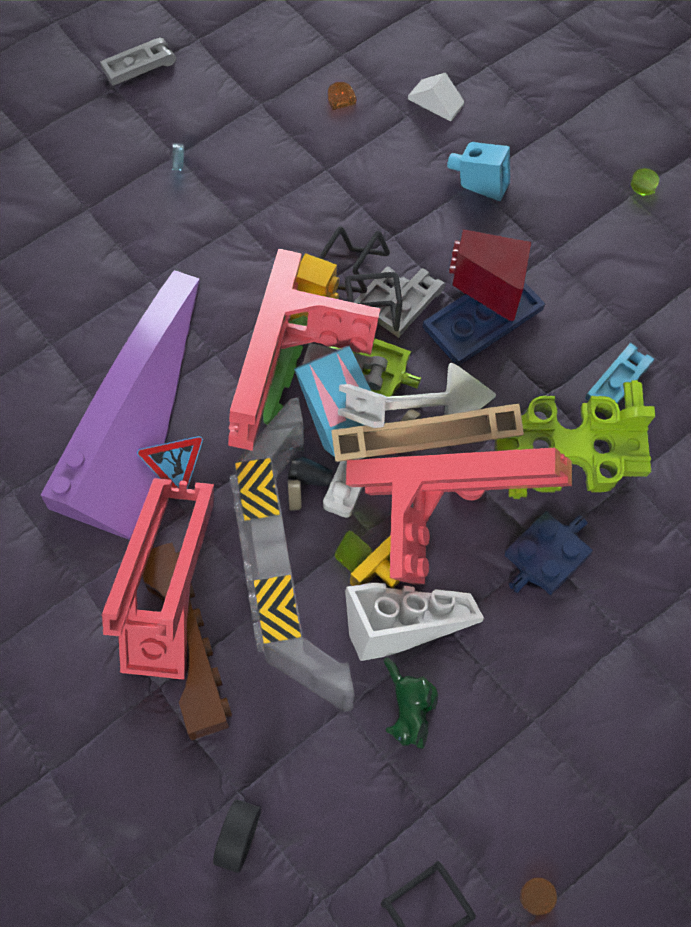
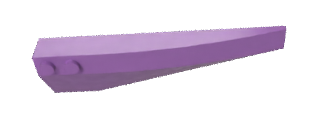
[41,270,200,540]

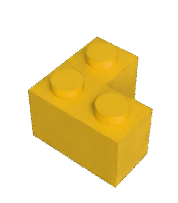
[289,253,340,322]

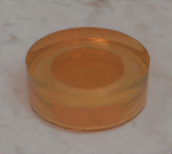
[520,878,557,915]

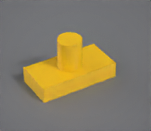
[350,535,400,588]

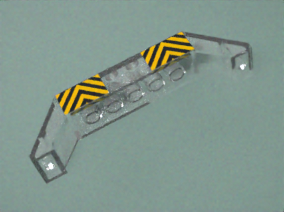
[230,397,354,712]

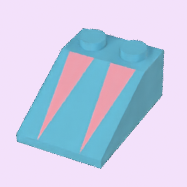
[294,345,371,457]

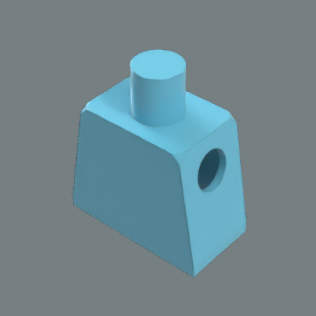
[447,142,510,201]

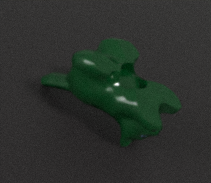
[383,657,438,749]

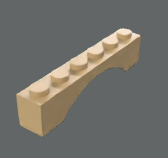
[331,404,524,462]

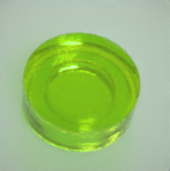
[631,168,659,195]

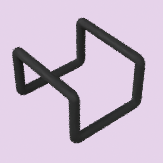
[318,226,390,293]
[345,272,403,331]
[381,861,476,927]

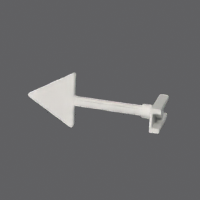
[338,363,496,428]

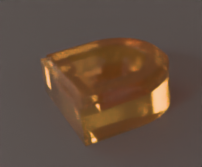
[328,82,357,110]

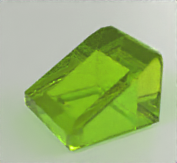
[335,530,372,573]

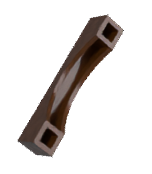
[142,542,232,741]

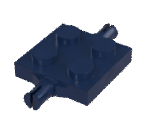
[504,511,593,595]

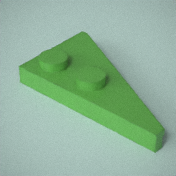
[263,315,308,426]

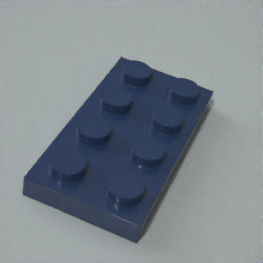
[422,282,545,366]

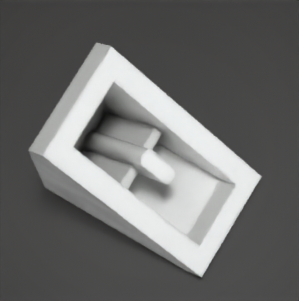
[408,72,464,121]

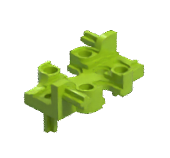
[495,380,655,499]

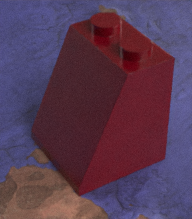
[449,229,531,321]

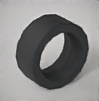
[213,799,261,873]

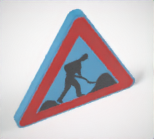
[137,436,203,500]

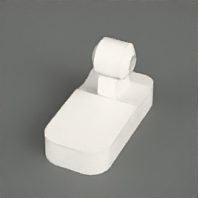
[323,459,363,518]

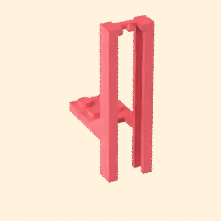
[228,249,380,451]
[346,448,572,585]
[102,478,214,680]

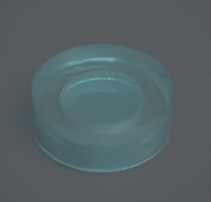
[172,143,184,171]

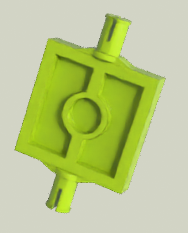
[329,338,422,397]

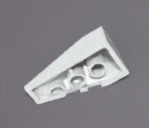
[345,582,484,661]

